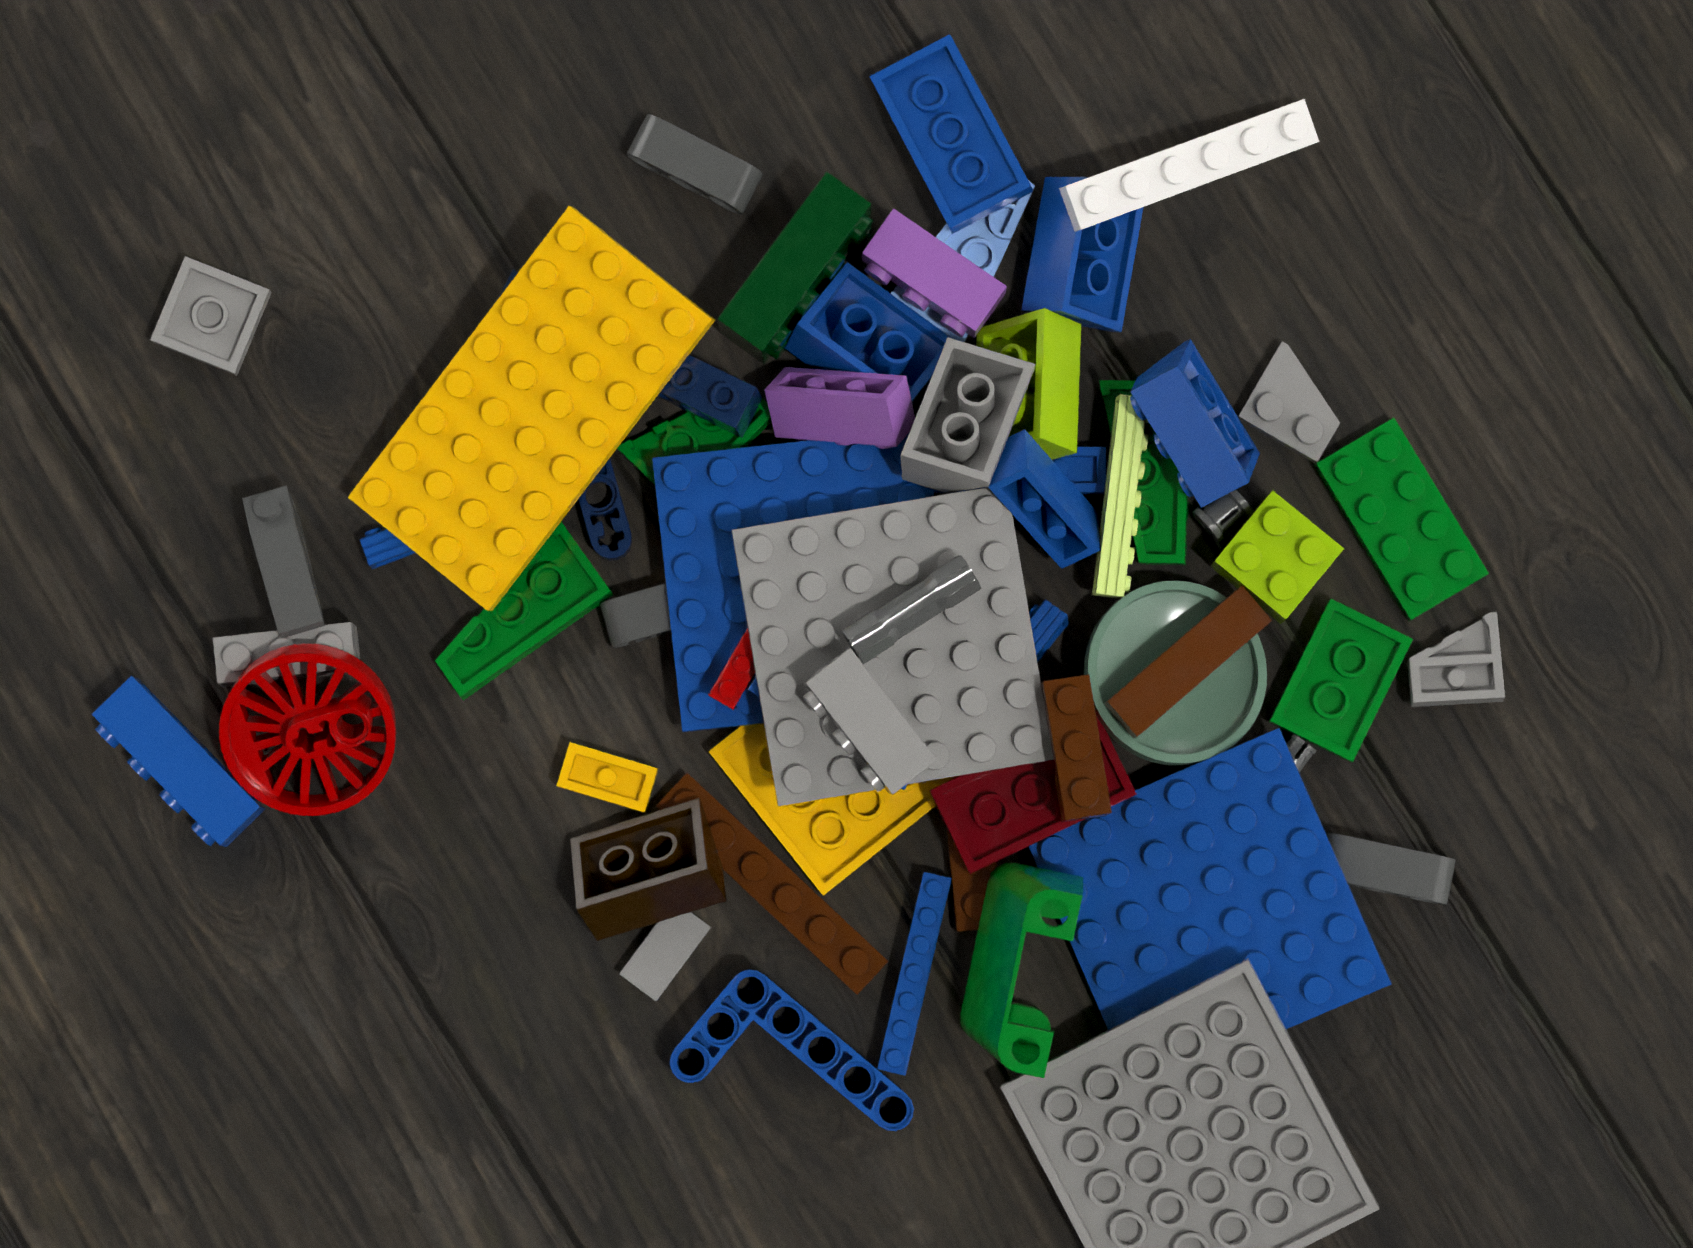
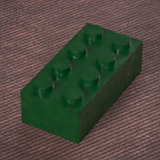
[717,172,873,365]

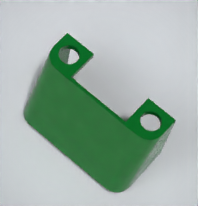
[960,863,1083,1078]

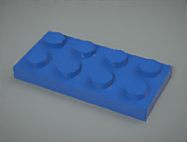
[870,34,1033,234]

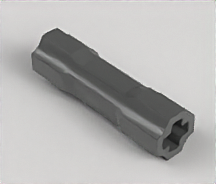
[841,555,982,664]

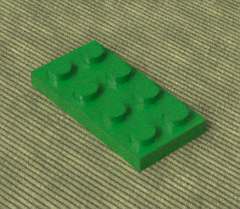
[1314,418,1489,622]

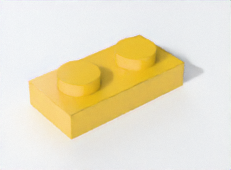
[556,742,659,813]

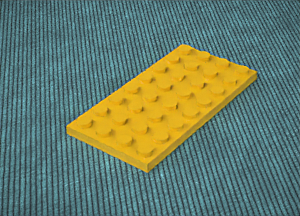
[348,206,715,611]

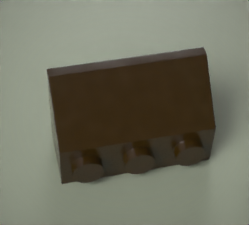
[570,798,727,941]

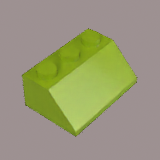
[976,308,1081,460]

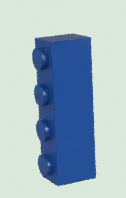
[92,676,266,847]

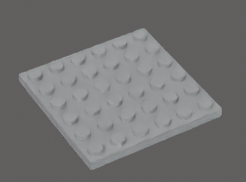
[731,487,1054,806]
[1000,958,1379,1248]

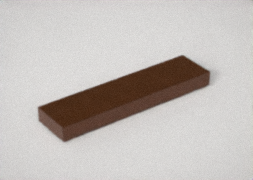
[1104,585,1272,739]

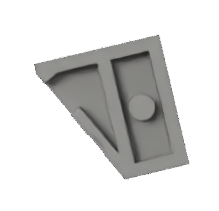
[1238,341,1340,464]
[1407,612,1505,707]

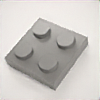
[150,256,272,376]

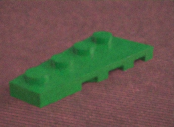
[1099,380,1188,565]
[435,522,613,701]

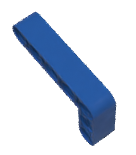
[670,970,914,1131]

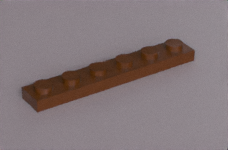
[656,773,888,995]

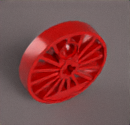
[219,643,396,816]

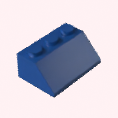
[1021,177,1143,332]
[785,262,951,406]
[1130,339,1260,508]

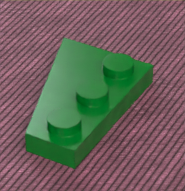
[617,381,772,486]

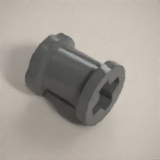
[1192,490,1253,543]

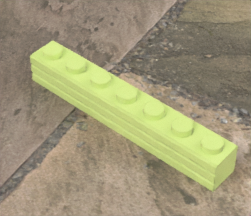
[1092,394,1149,599]

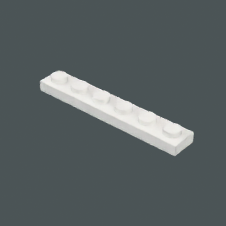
[1059,99,1319,232]

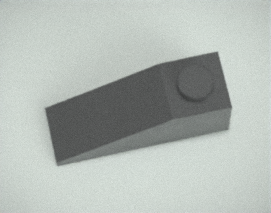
[242,485,325,638]

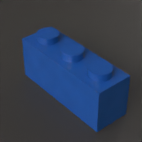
[988,429,1101,569]

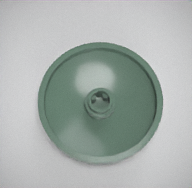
[1084,581,1267,766]

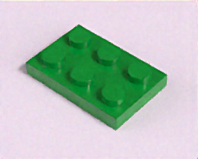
[1269,598,1413,763]

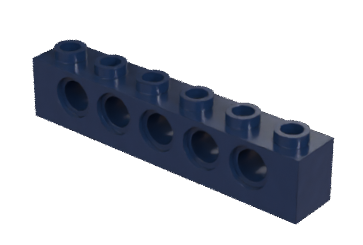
[497,270,763,438]

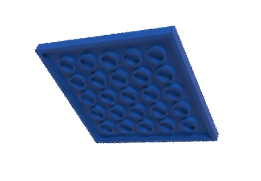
[652,432,934,733]
[1029,728,1392,1030]

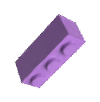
[862,208,1007,338]
[764,367,915,449]

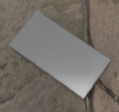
[620,912,712,1002]

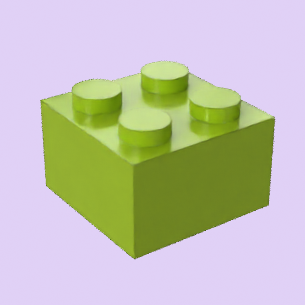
[1210,490,1344,624]

